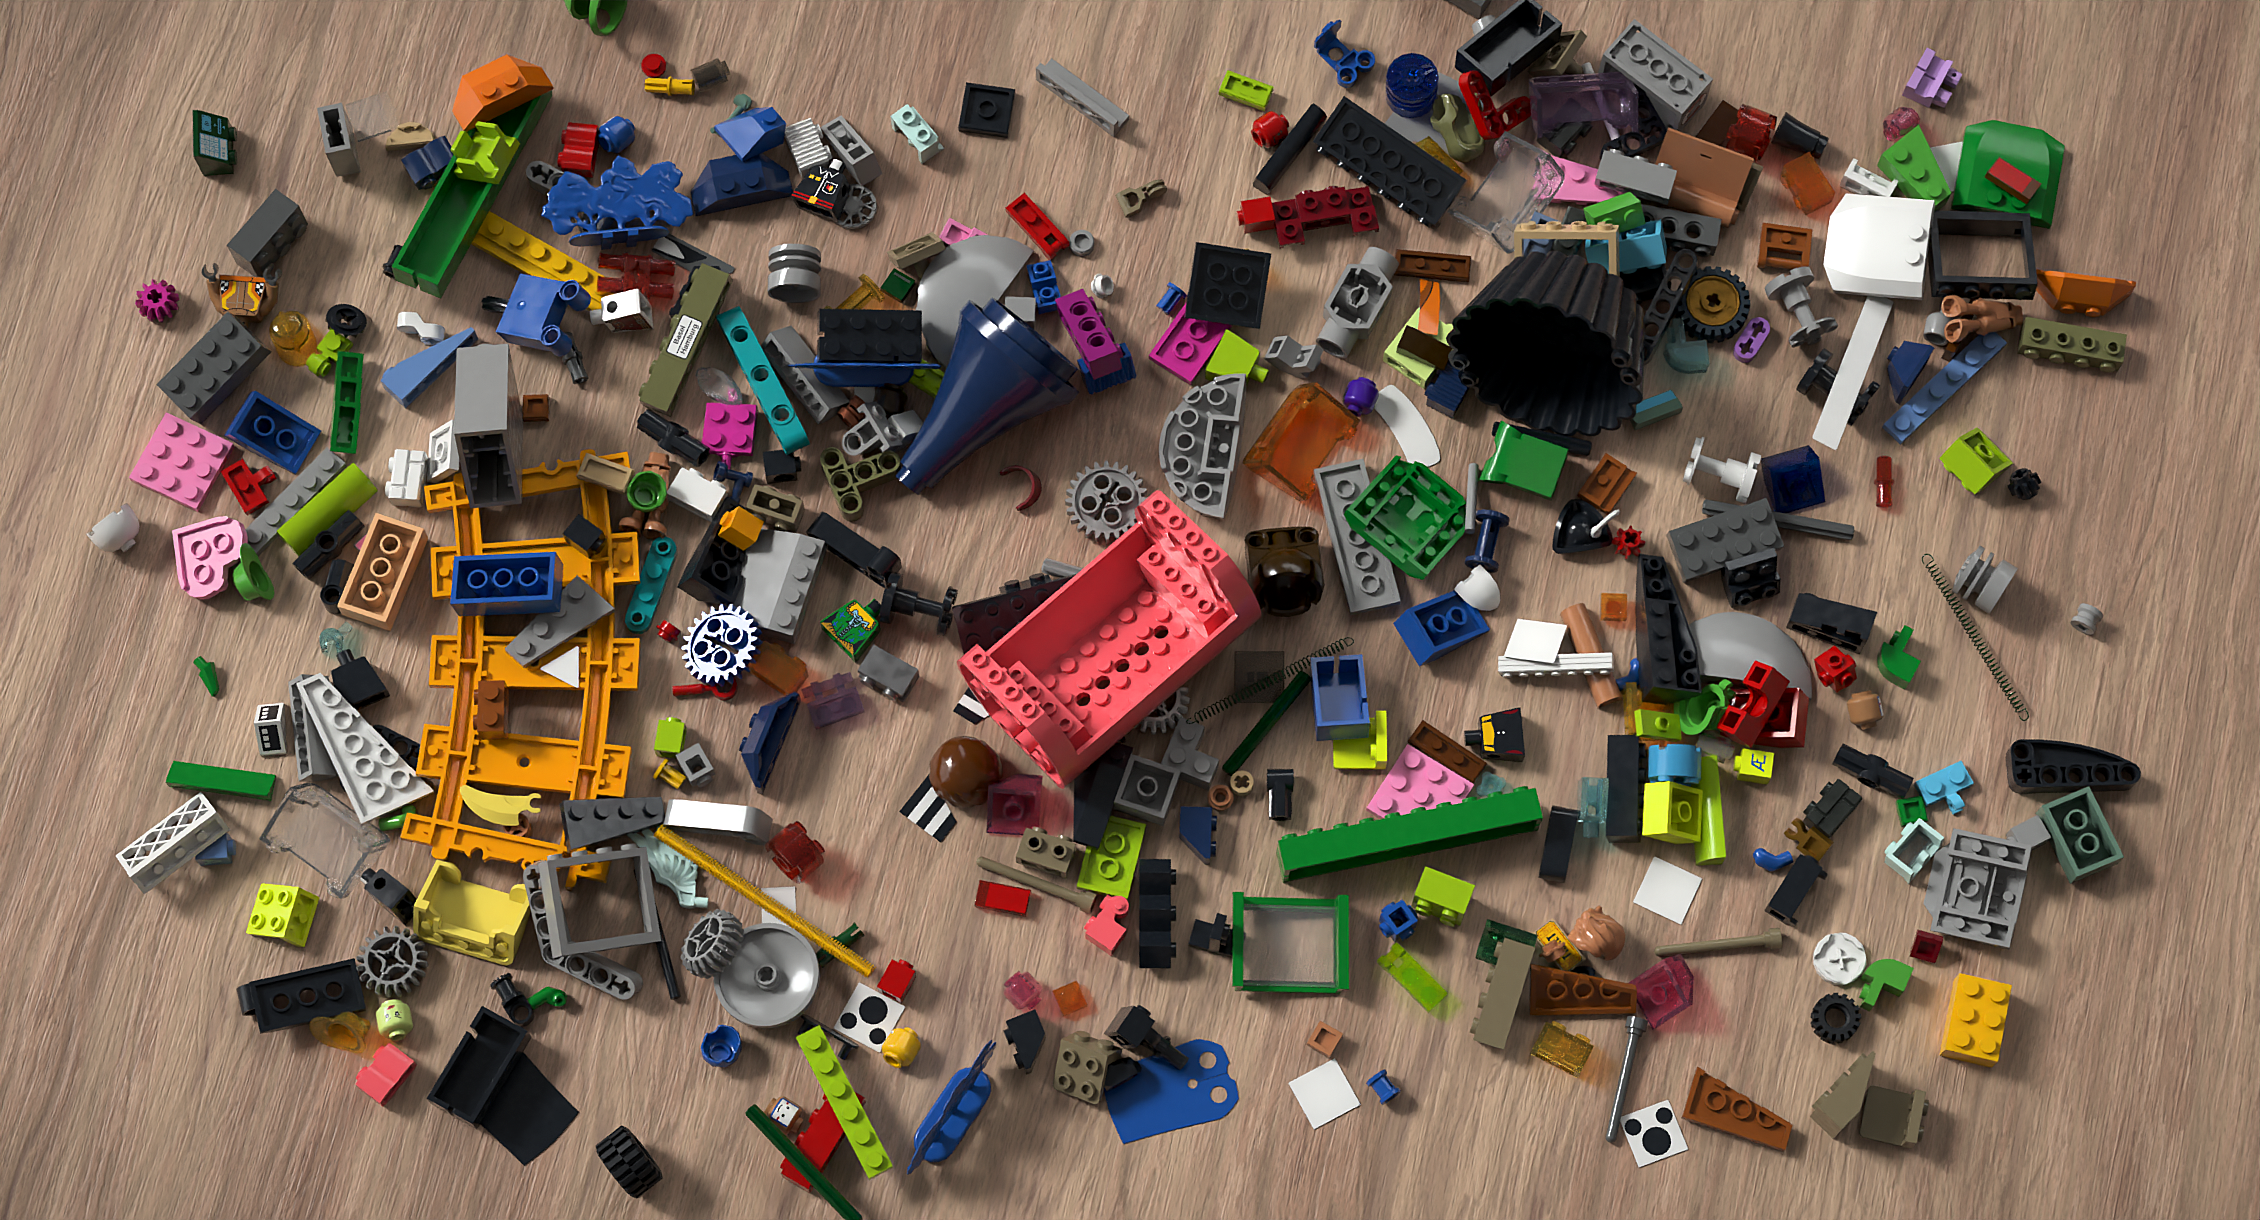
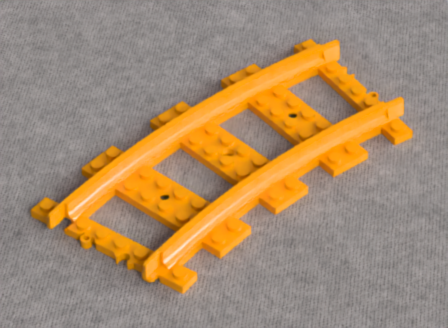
[400,449,641,891]

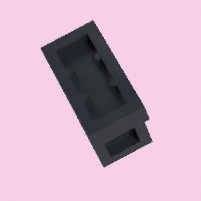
[1188,913,1246,958]

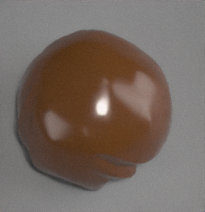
[929,736,1003,808]

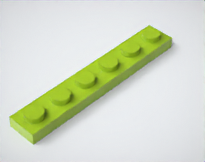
[796,1025,893,1180]

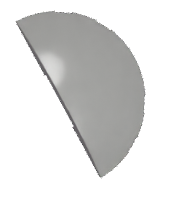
[916,235,1034,368]
[1159,374,1246,519]
[1689,612,1812,700]

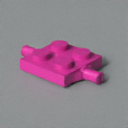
[702,387,758,469]

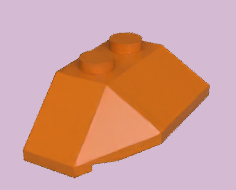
[452,54,554,132]
[2036,269,2136,317]

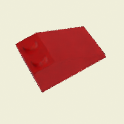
[1720,688,1809,748]

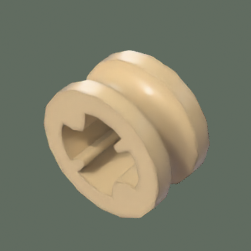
[1230,770,1254,796]

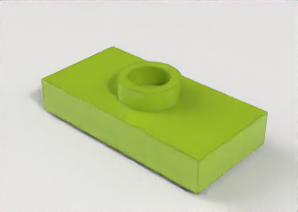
[1218,70,1274,112]
[1634,709,1682,742]

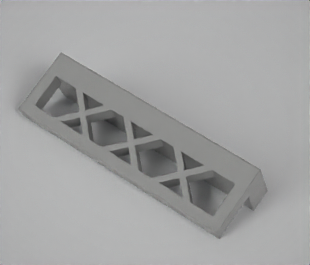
[1036,58,1129,137]

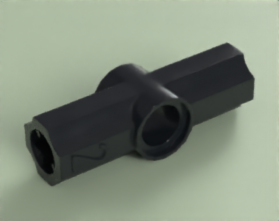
[637,409,710,467]
[292,510,365,580]
[1832,743,1914,799]

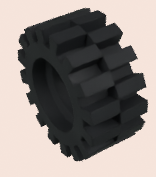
[1810,993,1861,1044]

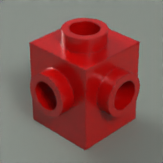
[1814,645,1857,693]

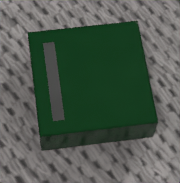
[880,268,916,303]

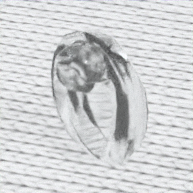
[695,367,743,405]

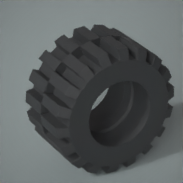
[596,1125,663,1199]

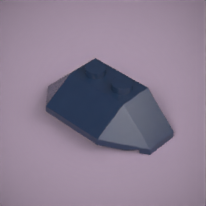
[690,153,793,216]
[739,692,801,795]

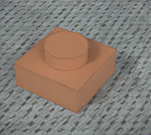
[1307,1021,1343,1058]

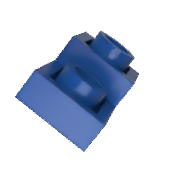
[1026,260,1061,314]

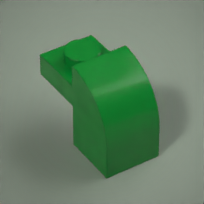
[1877,625,1921,690]

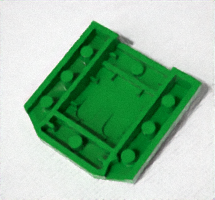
[1951,120,2065,229]
[1344,455,1466,580]

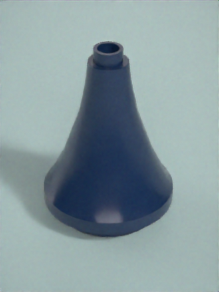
[896,297,1079,495]

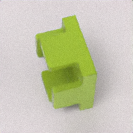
[451,121,520,184]

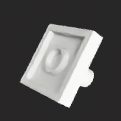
[427,420,460,483]

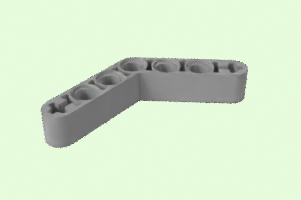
[523,860,643,1000]

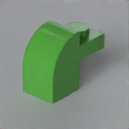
[1859,959,1914,1011]

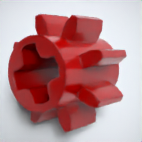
[1612,525,1646,559]

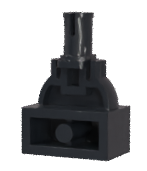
[1104,1005,1189,1070]

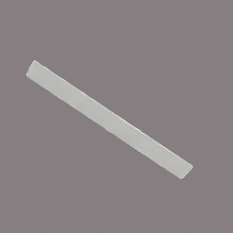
[1812,296,1893,450]

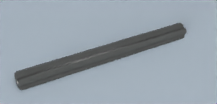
[1702,499,1854,540]

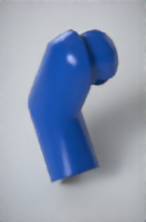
[1753,848,1793,872]

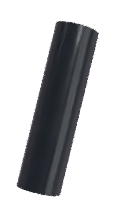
[1253,103,1327,194]

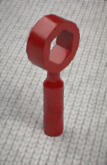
[672,678,738,701]

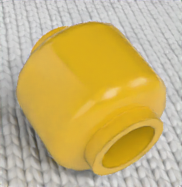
[881,1027,921,1068]

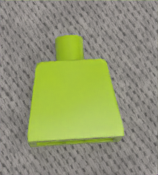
[1205,329,1269,386]

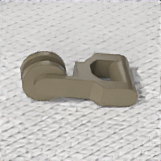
[1115,179,1167,218]

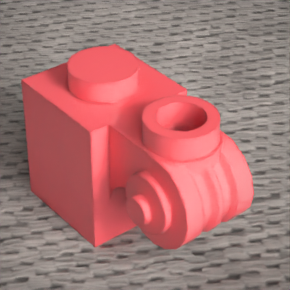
[1084,895,1129,956]

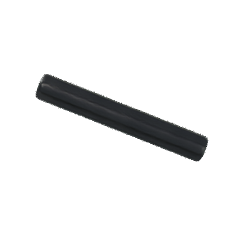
[1492,421,1592,456]

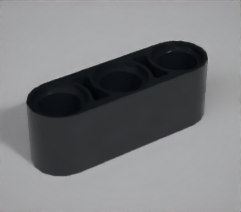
[1538,805,1578,883]

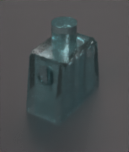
[1577,777,1609,838]

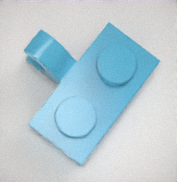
[1914,761,1974,815]

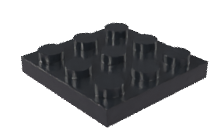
[1184,242,1271,329]

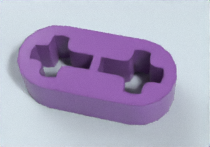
[1733,317,1770,363]

